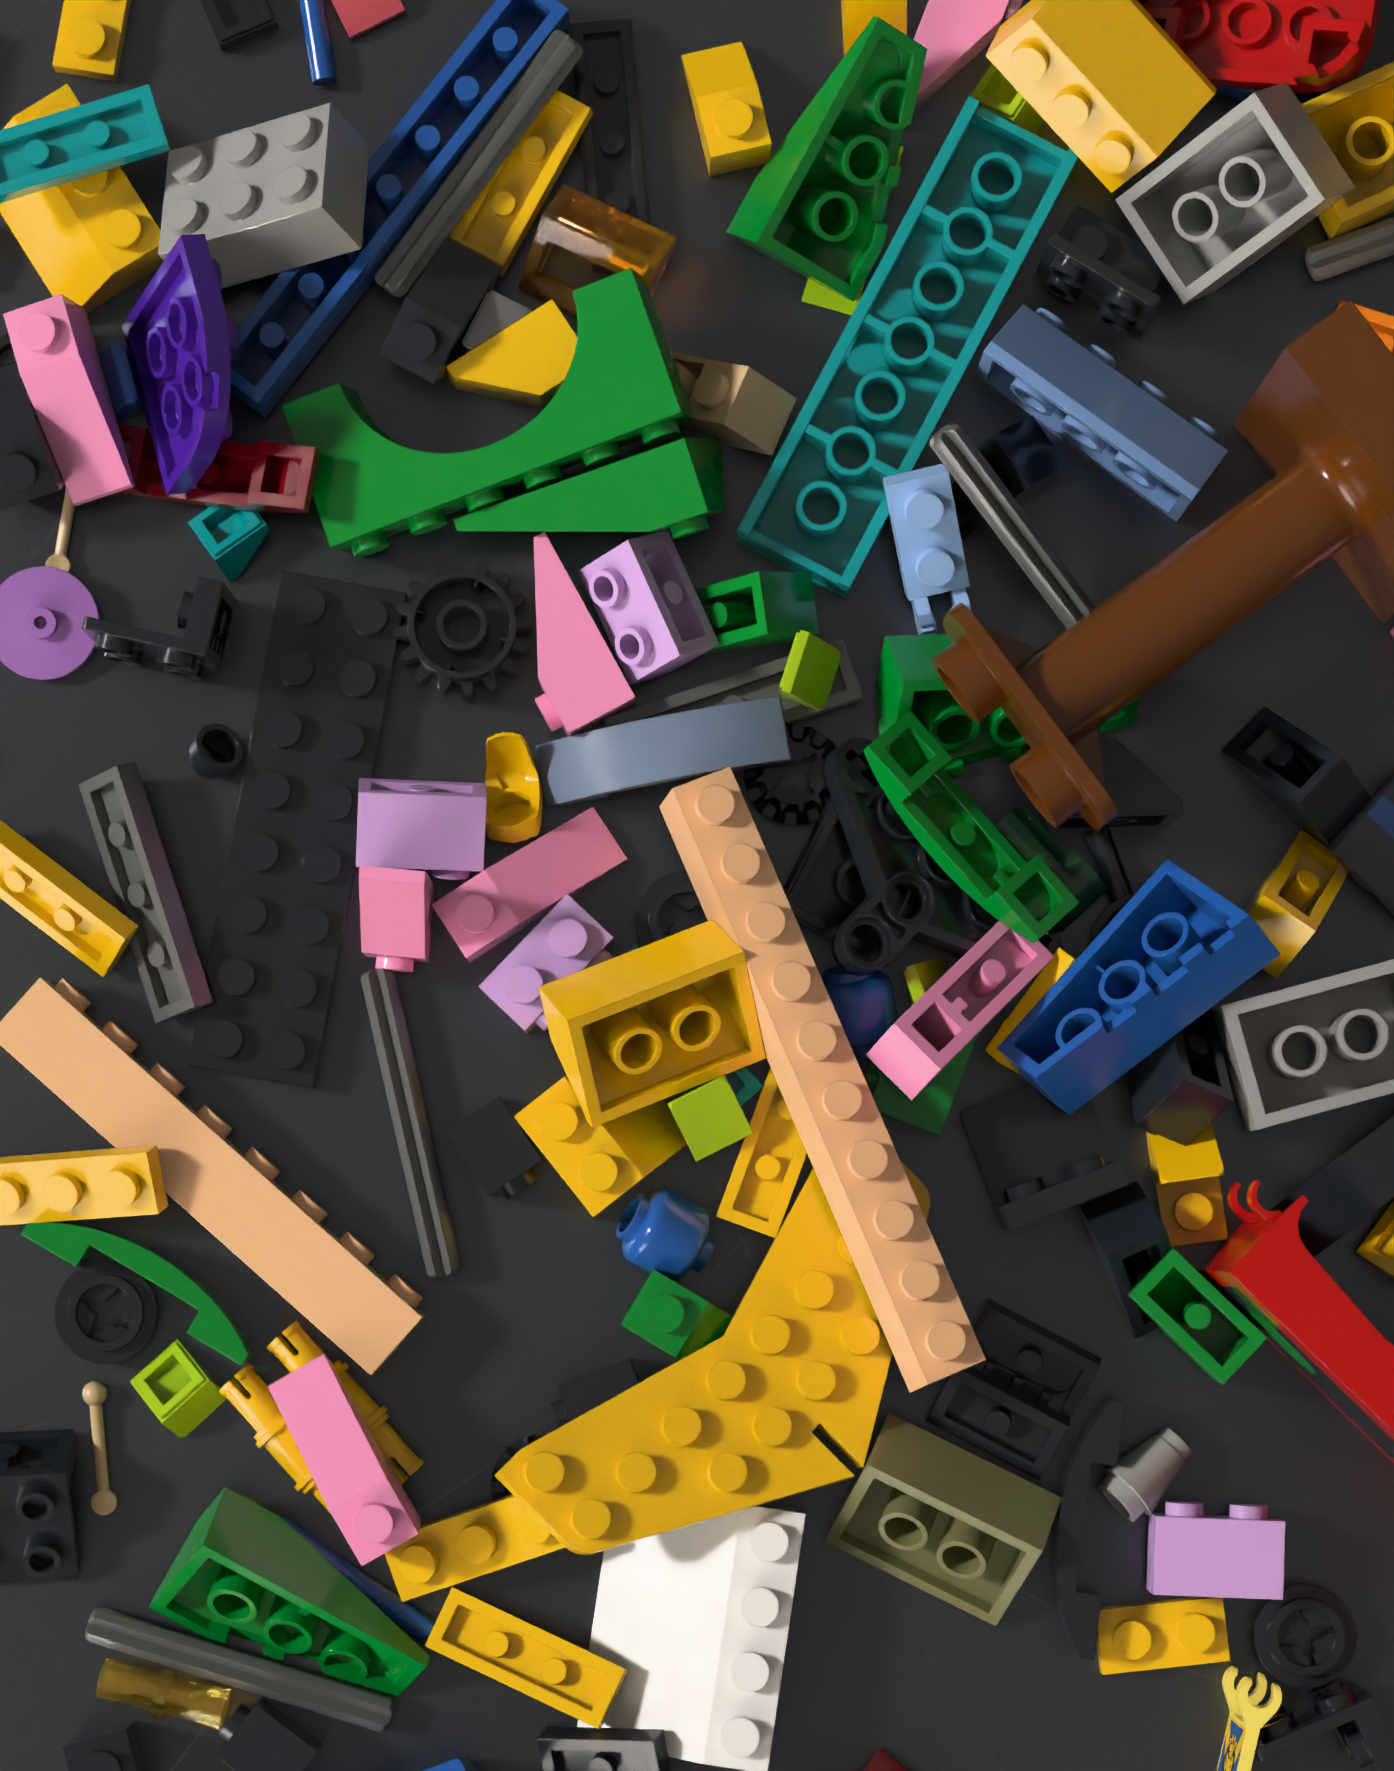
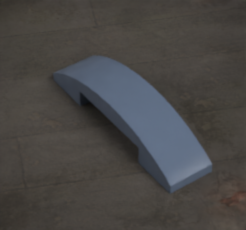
[536,697,792,808]

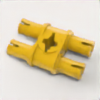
[219,1320,425,1515]

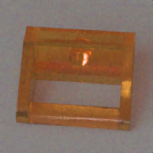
[518,184,677,315]

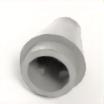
[1098,1427,1192,1522]

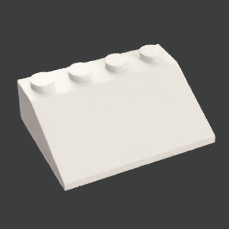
[577,1503,806,1771]

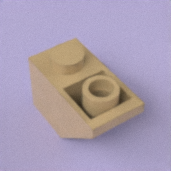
[671,352,797,455]

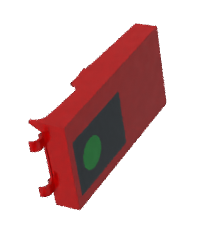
[1196,1180,1394,1464]

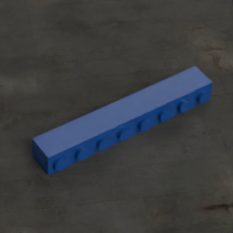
[230,0,570,418]

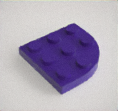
[122,234,238,495]

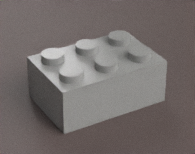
[1115,82,1356,305]
[158,102,370,289]
[1212,959,1394,1132]

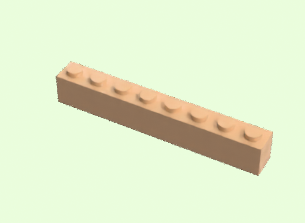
[0,977,426,1375]

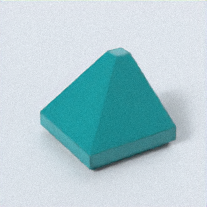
[187,507,270,583]

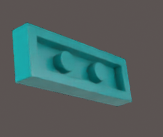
[0,84,170,203]

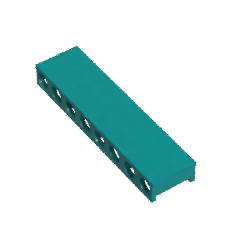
[735,96,1079,600]

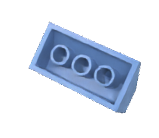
[975,304,1228,522]

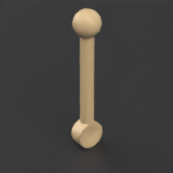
[45,488,75,573]
[82,1381,118,1515]

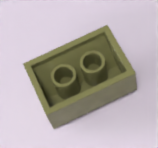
[824,1412,1061,1626]

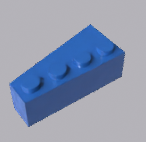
[997,859,1281,1115]

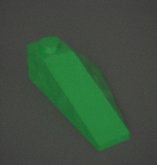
[726,16,927,302]
[453,437,725,539]
[876,634,1141,778]
[149,1487,430,1696]

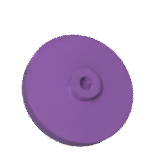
[0,566,101,680]

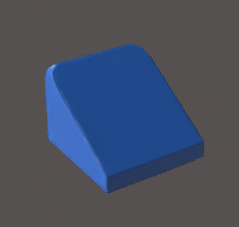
[98,342,144,421]

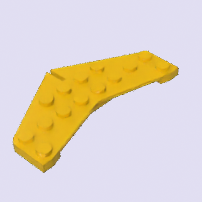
[494,1160,930,1555]

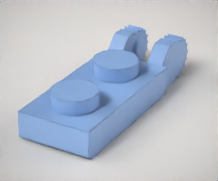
[883,464,971,635]

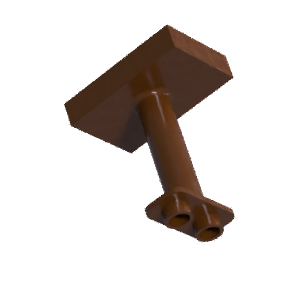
[931,300,1394,831]

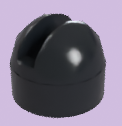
[188,724,244,779]

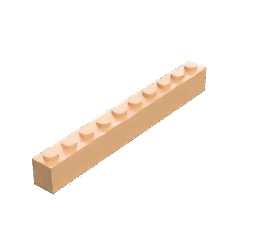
[659,767,986,1393]

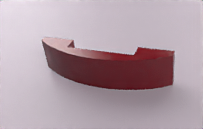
[118,424,321,513]

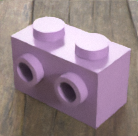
[578,530,719,685]
[356,778,487,880]
[479,894,614,1034]
[1146,1501,1285,1600]

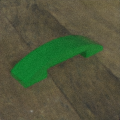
[863,711,1080,943]
[21,1223,254,1366]

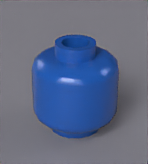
[822,965,898,1059]
[616,1187,715,1281]

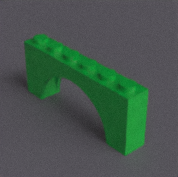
[282,268,694,558]

